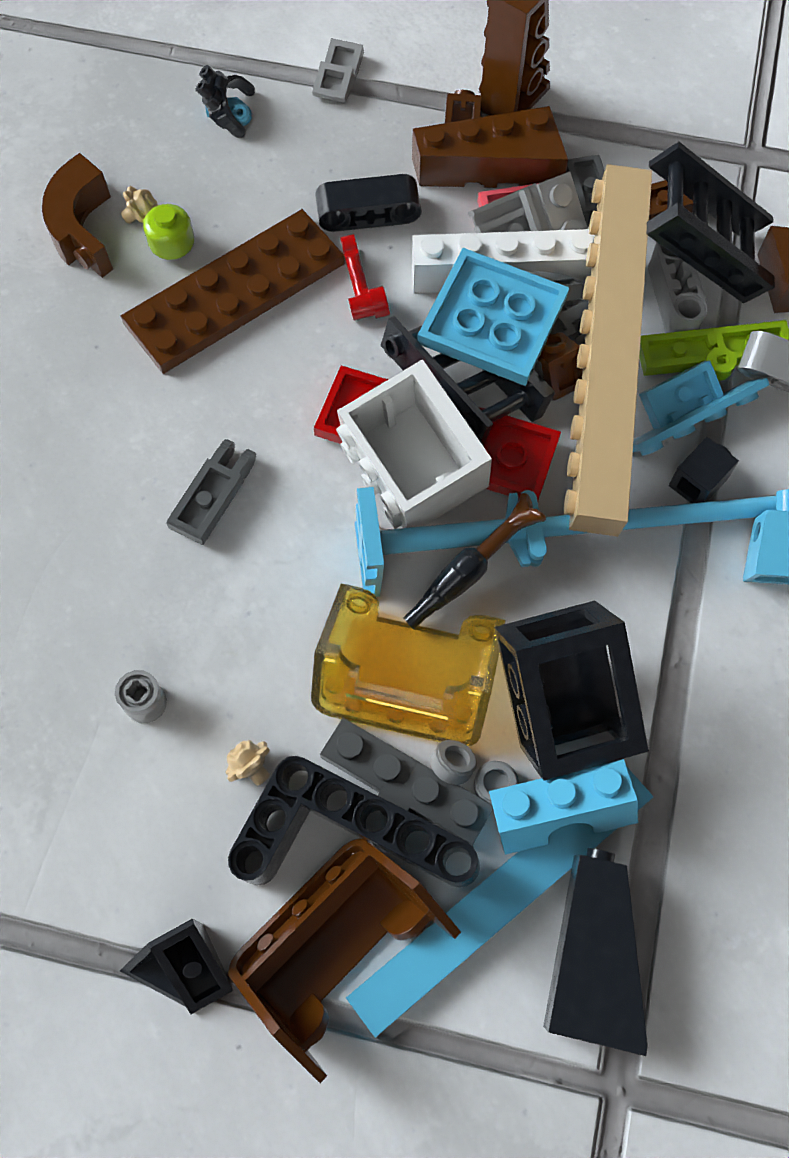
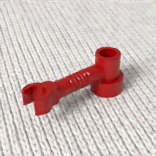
[340,234,390,321]

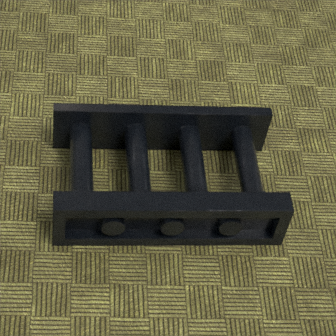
[646,141,775,304]
[380,316,555,445]

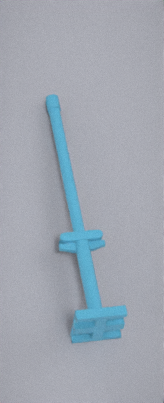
[354,487,776,598]

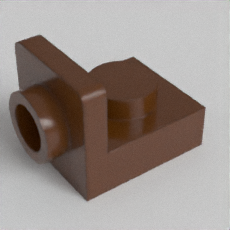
[445,89,482,123]
[538,332,583,401]

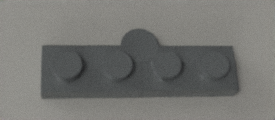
[320,718,493,846]

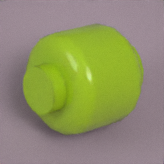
[143,204,194,260]

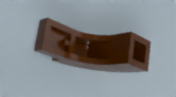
[42,153,113,278]

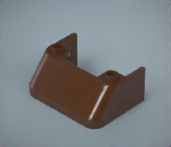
[228,838,461,1084]

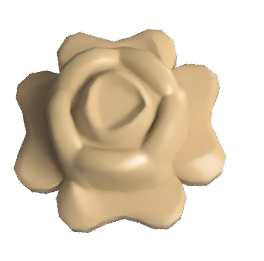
[121,186,158,224]
[225,740,270,786]

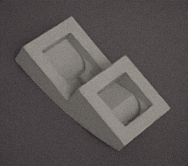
[312,38,364,103]

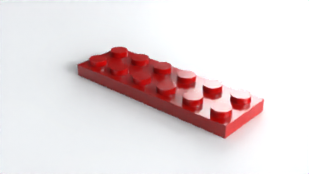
[314,365,561,502]

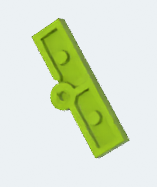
[639,320,789,381]

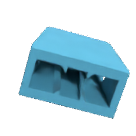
[743,489,789,585]

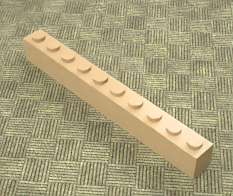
[564,164,652,537]

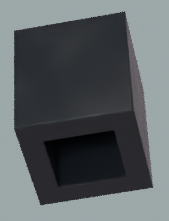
[668,437,739,503]

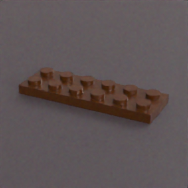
[120,209,345,374]

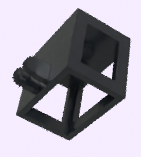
[494,600,649,781]

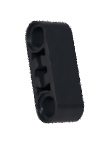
[315,174,422,232]

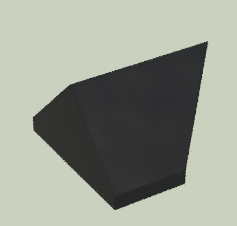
[120,918,233,1015]

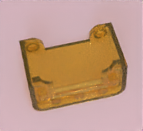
[311,583,506,746]

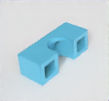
[489,759,638,855]

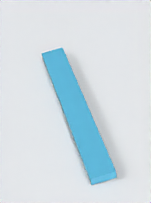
[346,766,654,1038]

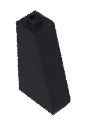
[543,848,648,1056]

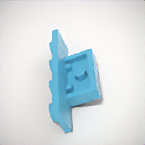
[633,360,770,456]

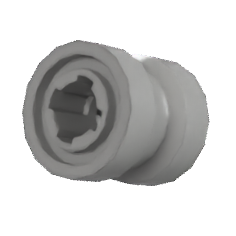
[115,670,167,723]

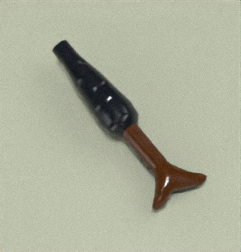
[403,493,546,630]

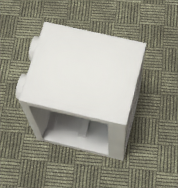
[336,359,492,529]

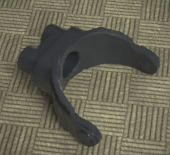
[195,65,255,138]

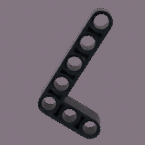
[228,756,480,887]

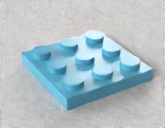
[417,248,569,386]

